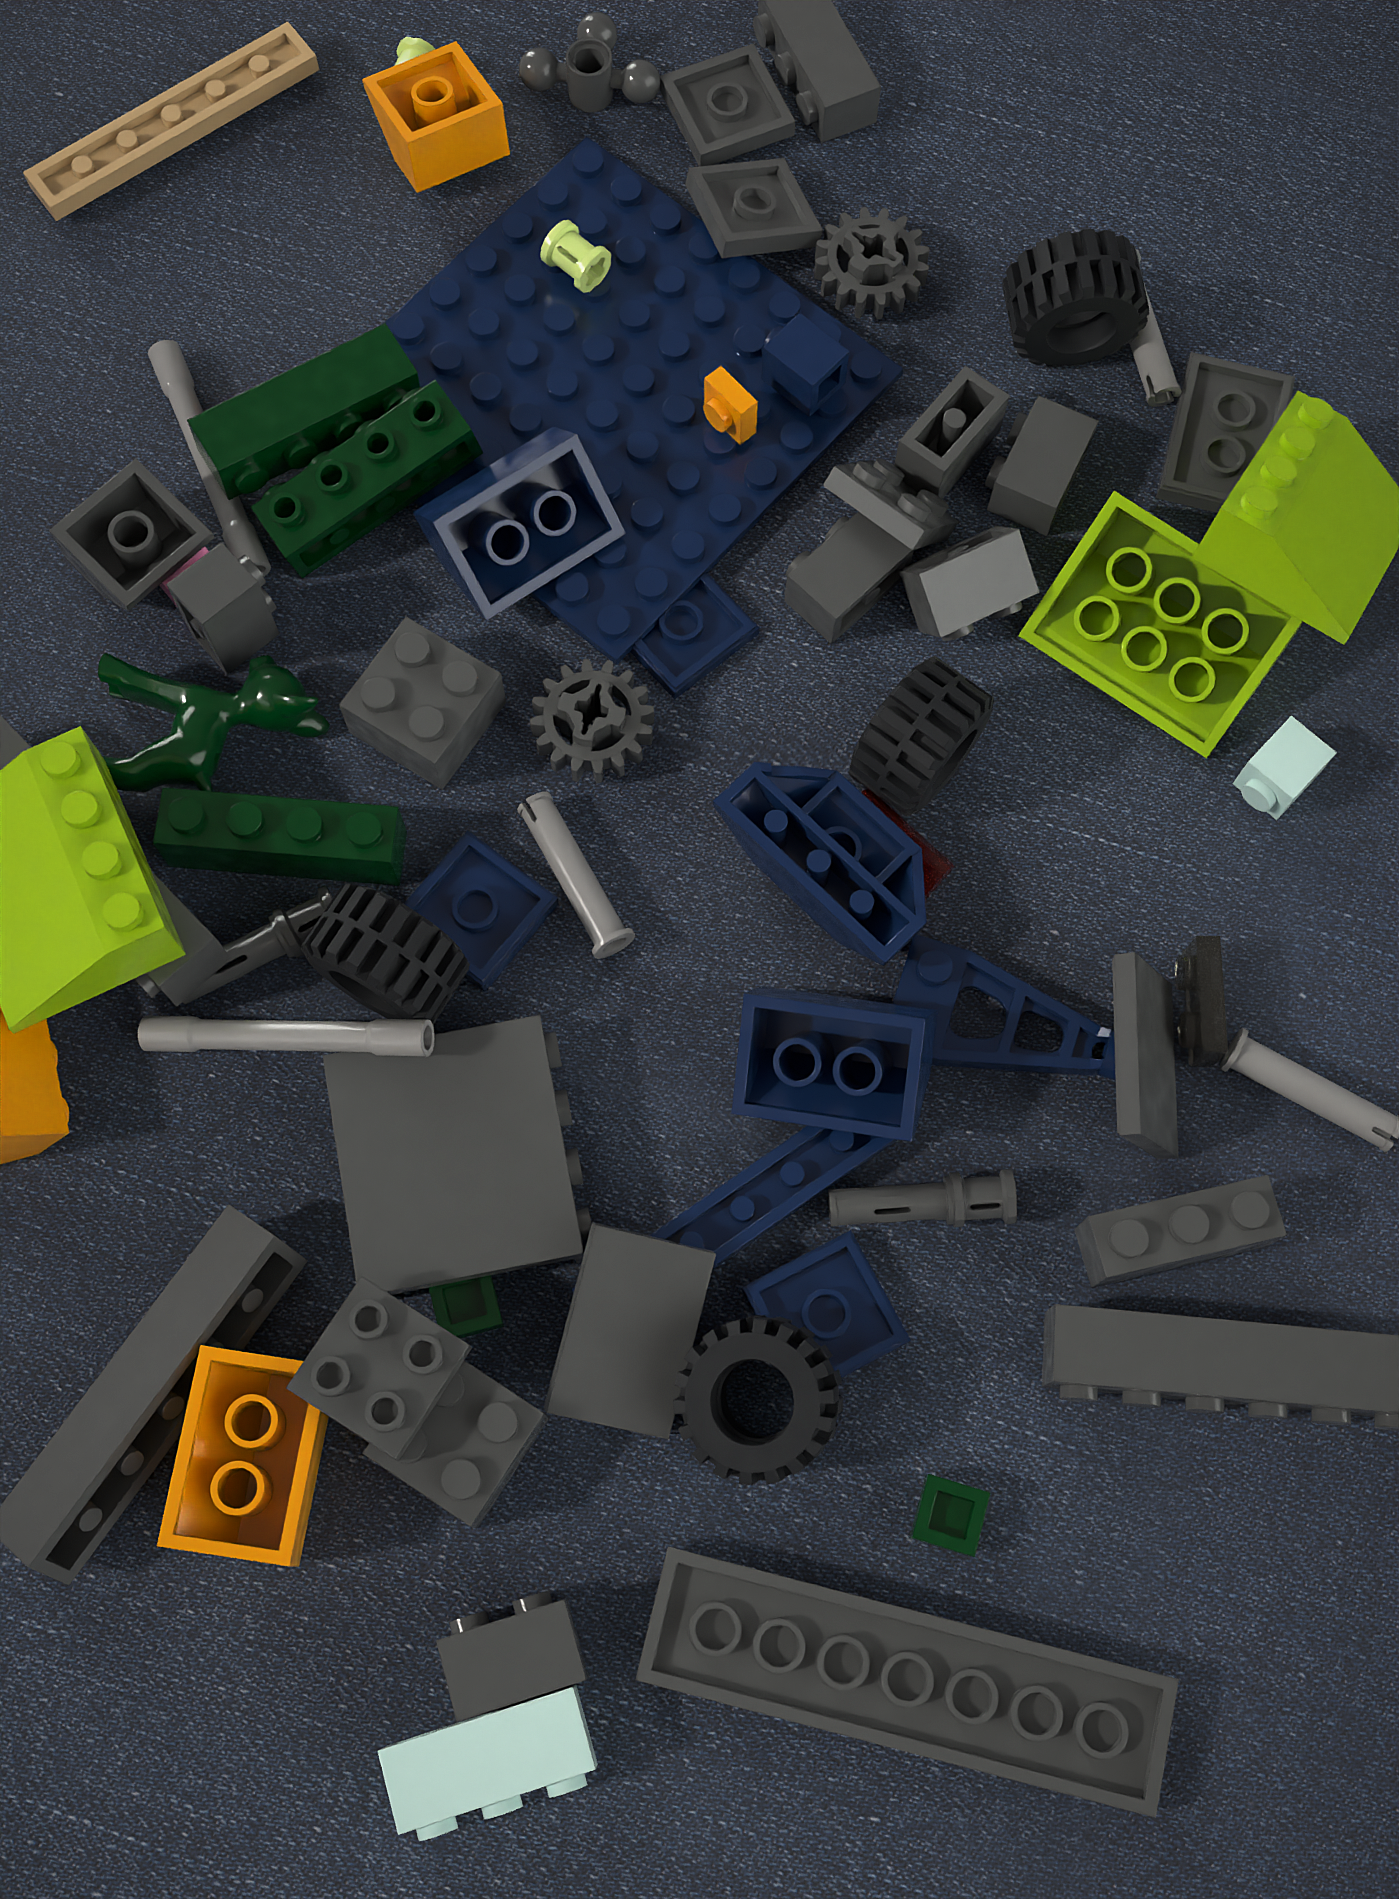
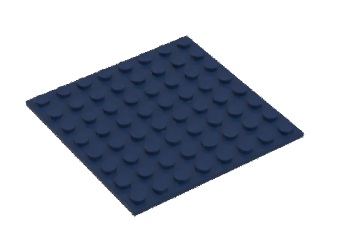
[383,136,903,665]

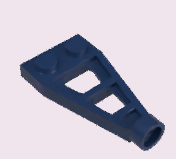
[893,934,1116,1081]

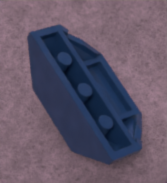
[713,762,927,966]

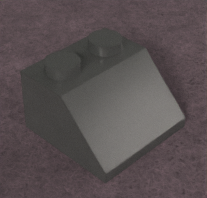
[49,458,214,611]

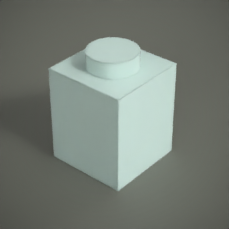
[1233,716,1337,820]

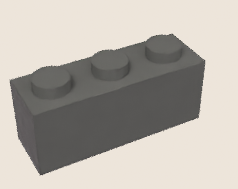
[753,0,881,143]
[1074,1175,1287,1288]

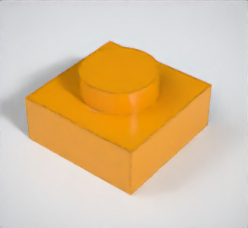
[703,366,758,445]

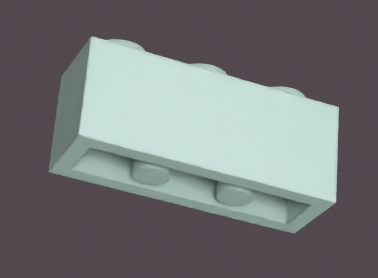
[378,1684,598,1841]

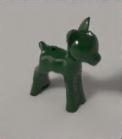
[98,652,330,793]

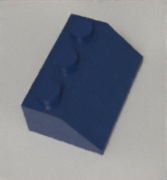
[413,427,626,621]
[731,986,938,1142]

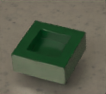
[429,1275,504,1339]
[909,1474,991,1557]

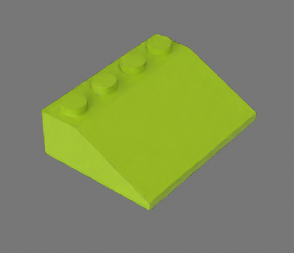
[1191,390,1399,645]
[1018,491,1303,759]
[0,726,186,1034]

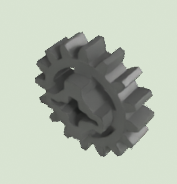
[814,207,930,320]
[530,659,654,783]

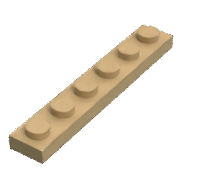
[23,22,319,221]

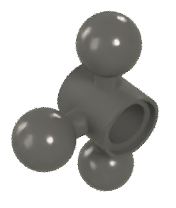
[519,12,661,112]

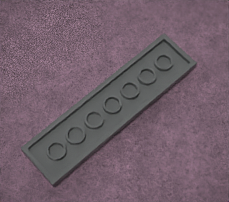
[635,1547,1179,1818]

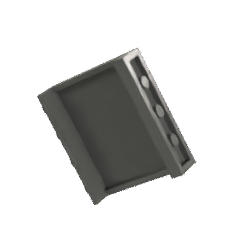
[323,1015,591,1295]

